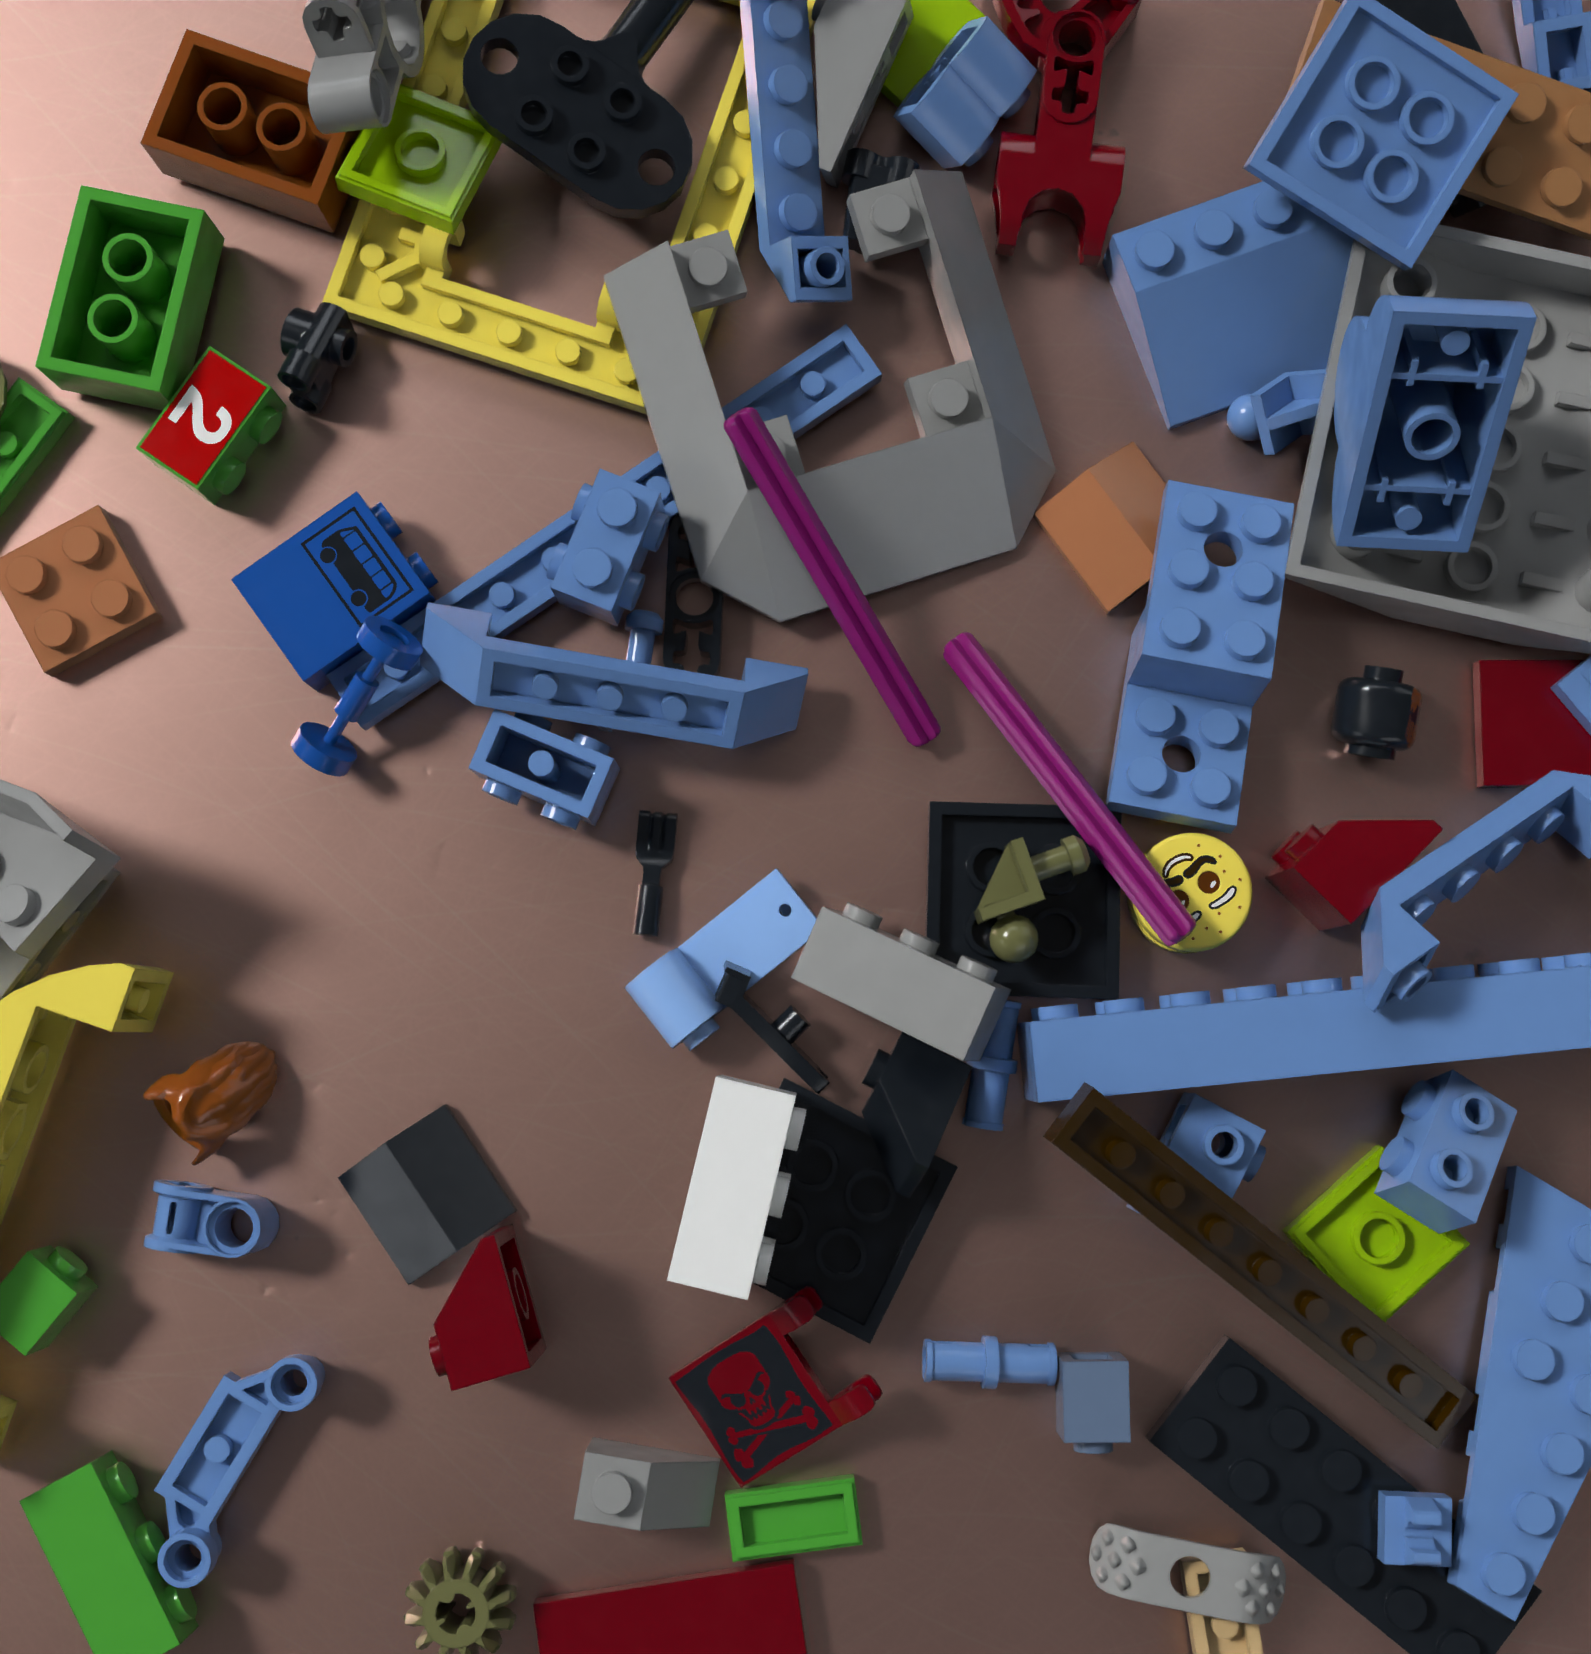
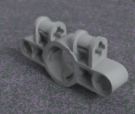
[302,0,424,134]

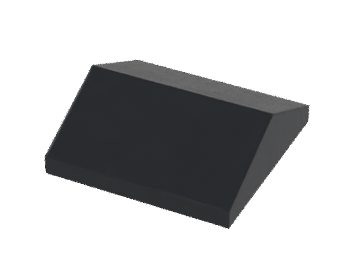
[338,1104,517,1285]

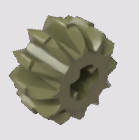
[404,1546,518,1654]

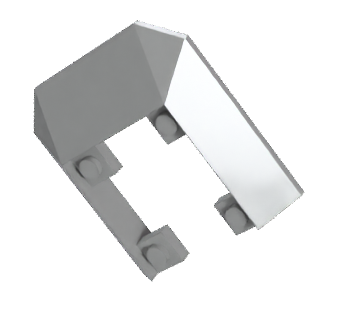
[604,169,1056,623]

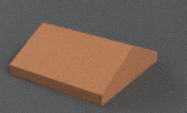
[1033,442,1166,614]

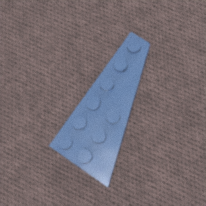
[1447,1166,1591,1621]

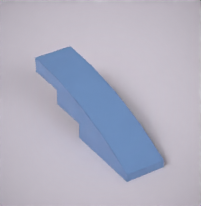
[1512,0,1591,92]

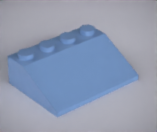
[1102,181,1353,430]

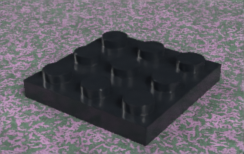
[925,801,1122,1000]
[753,1077,958,1344]

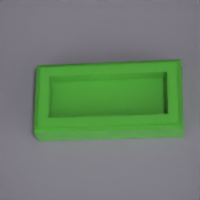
[725,1473,863,1562]

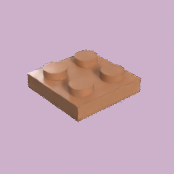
[0,505,163,677]

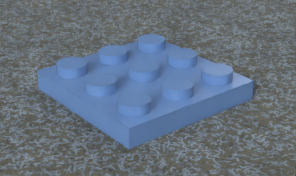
[1243,0,1519,270]

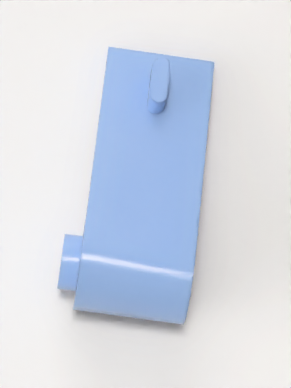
[625,868,817,1051]

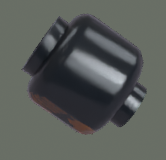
[1331,665,1422,761]

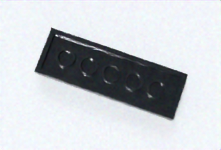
[1145,1334,1542,1654]

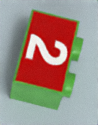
[136,346,286,505]

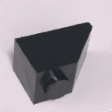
[862,1032,972,1198]

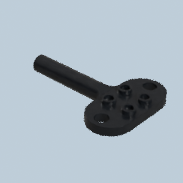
[463,0,694,219]

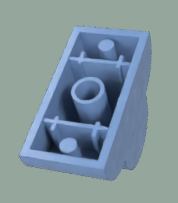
[1332,295,1537,553]

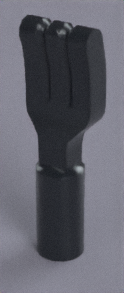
[633,810,678,937]

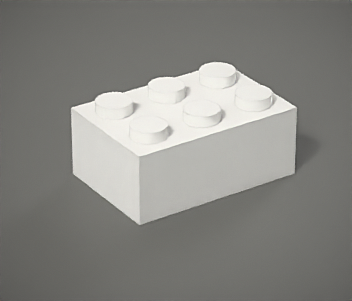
[667,1075,807,1300]

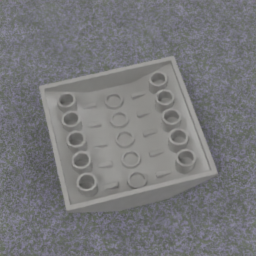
[1285,224,1591,654]

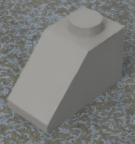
[574,1437,720,1531]

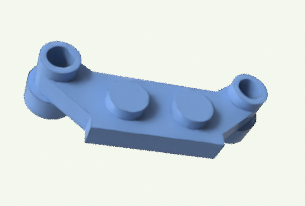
[154,1354,325,1588]

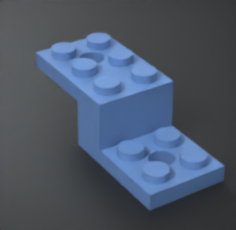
[1105,480,1295,834]

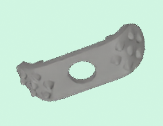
[1089,1523,1286,1624]

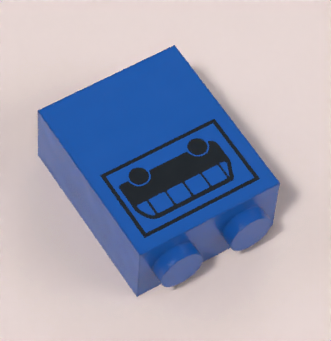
[231,491,438,692]

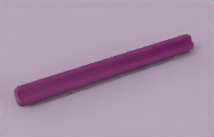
[723,407,941,747]
[943,632,1196,946]

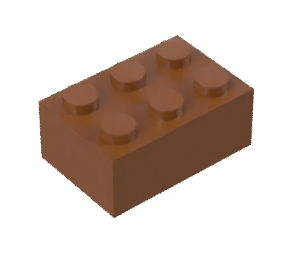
[140,29,361,233]

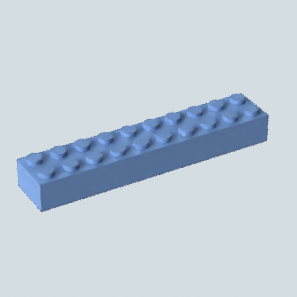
[1017,952,1591,1103]

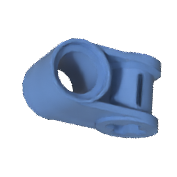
[143,1179,280,1258]

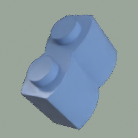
[893,16,1037,169]

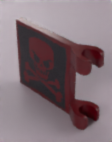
[668,1286,883,1488]

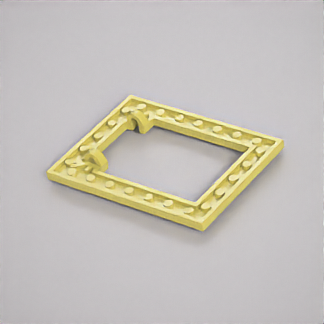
[322,0,816,415]

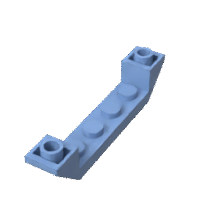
[740,0,853,303]
[420,602,808,749]
[1361,770,1591,1013]

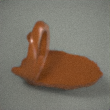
[143,1041,278,1165]

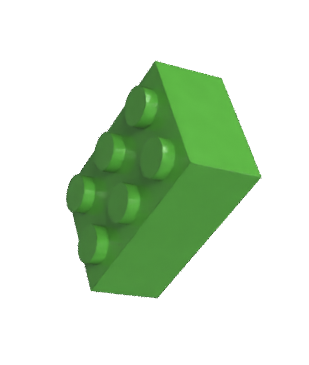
[35,185,225,410]

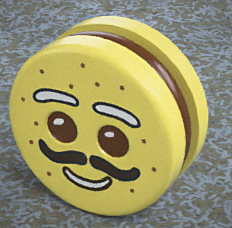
[1126,833,1253,954]

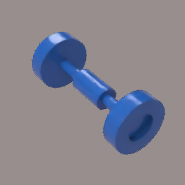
[291,616,423,777]

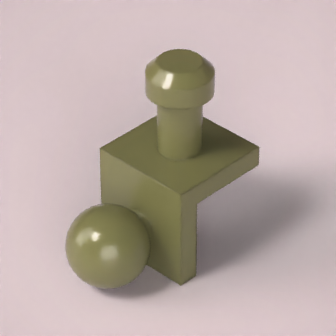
[974,835,1091,963]

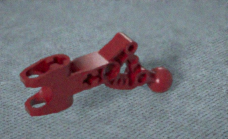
[992,0,1142,267]

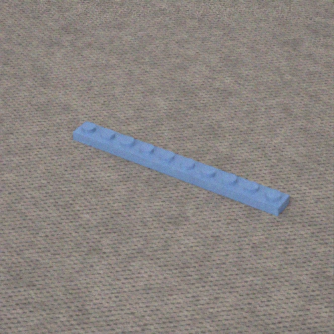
[326,324,882,730]

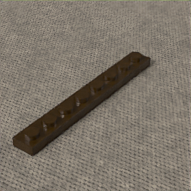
[1043,1082,1477,1449]

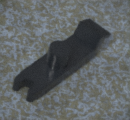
[715,960,830,1094]

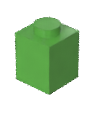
[0,1245,98,1356]

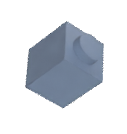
[1055,1352,1131,1454]

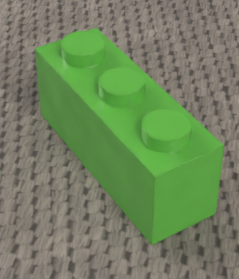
[19,1450,199,1654]

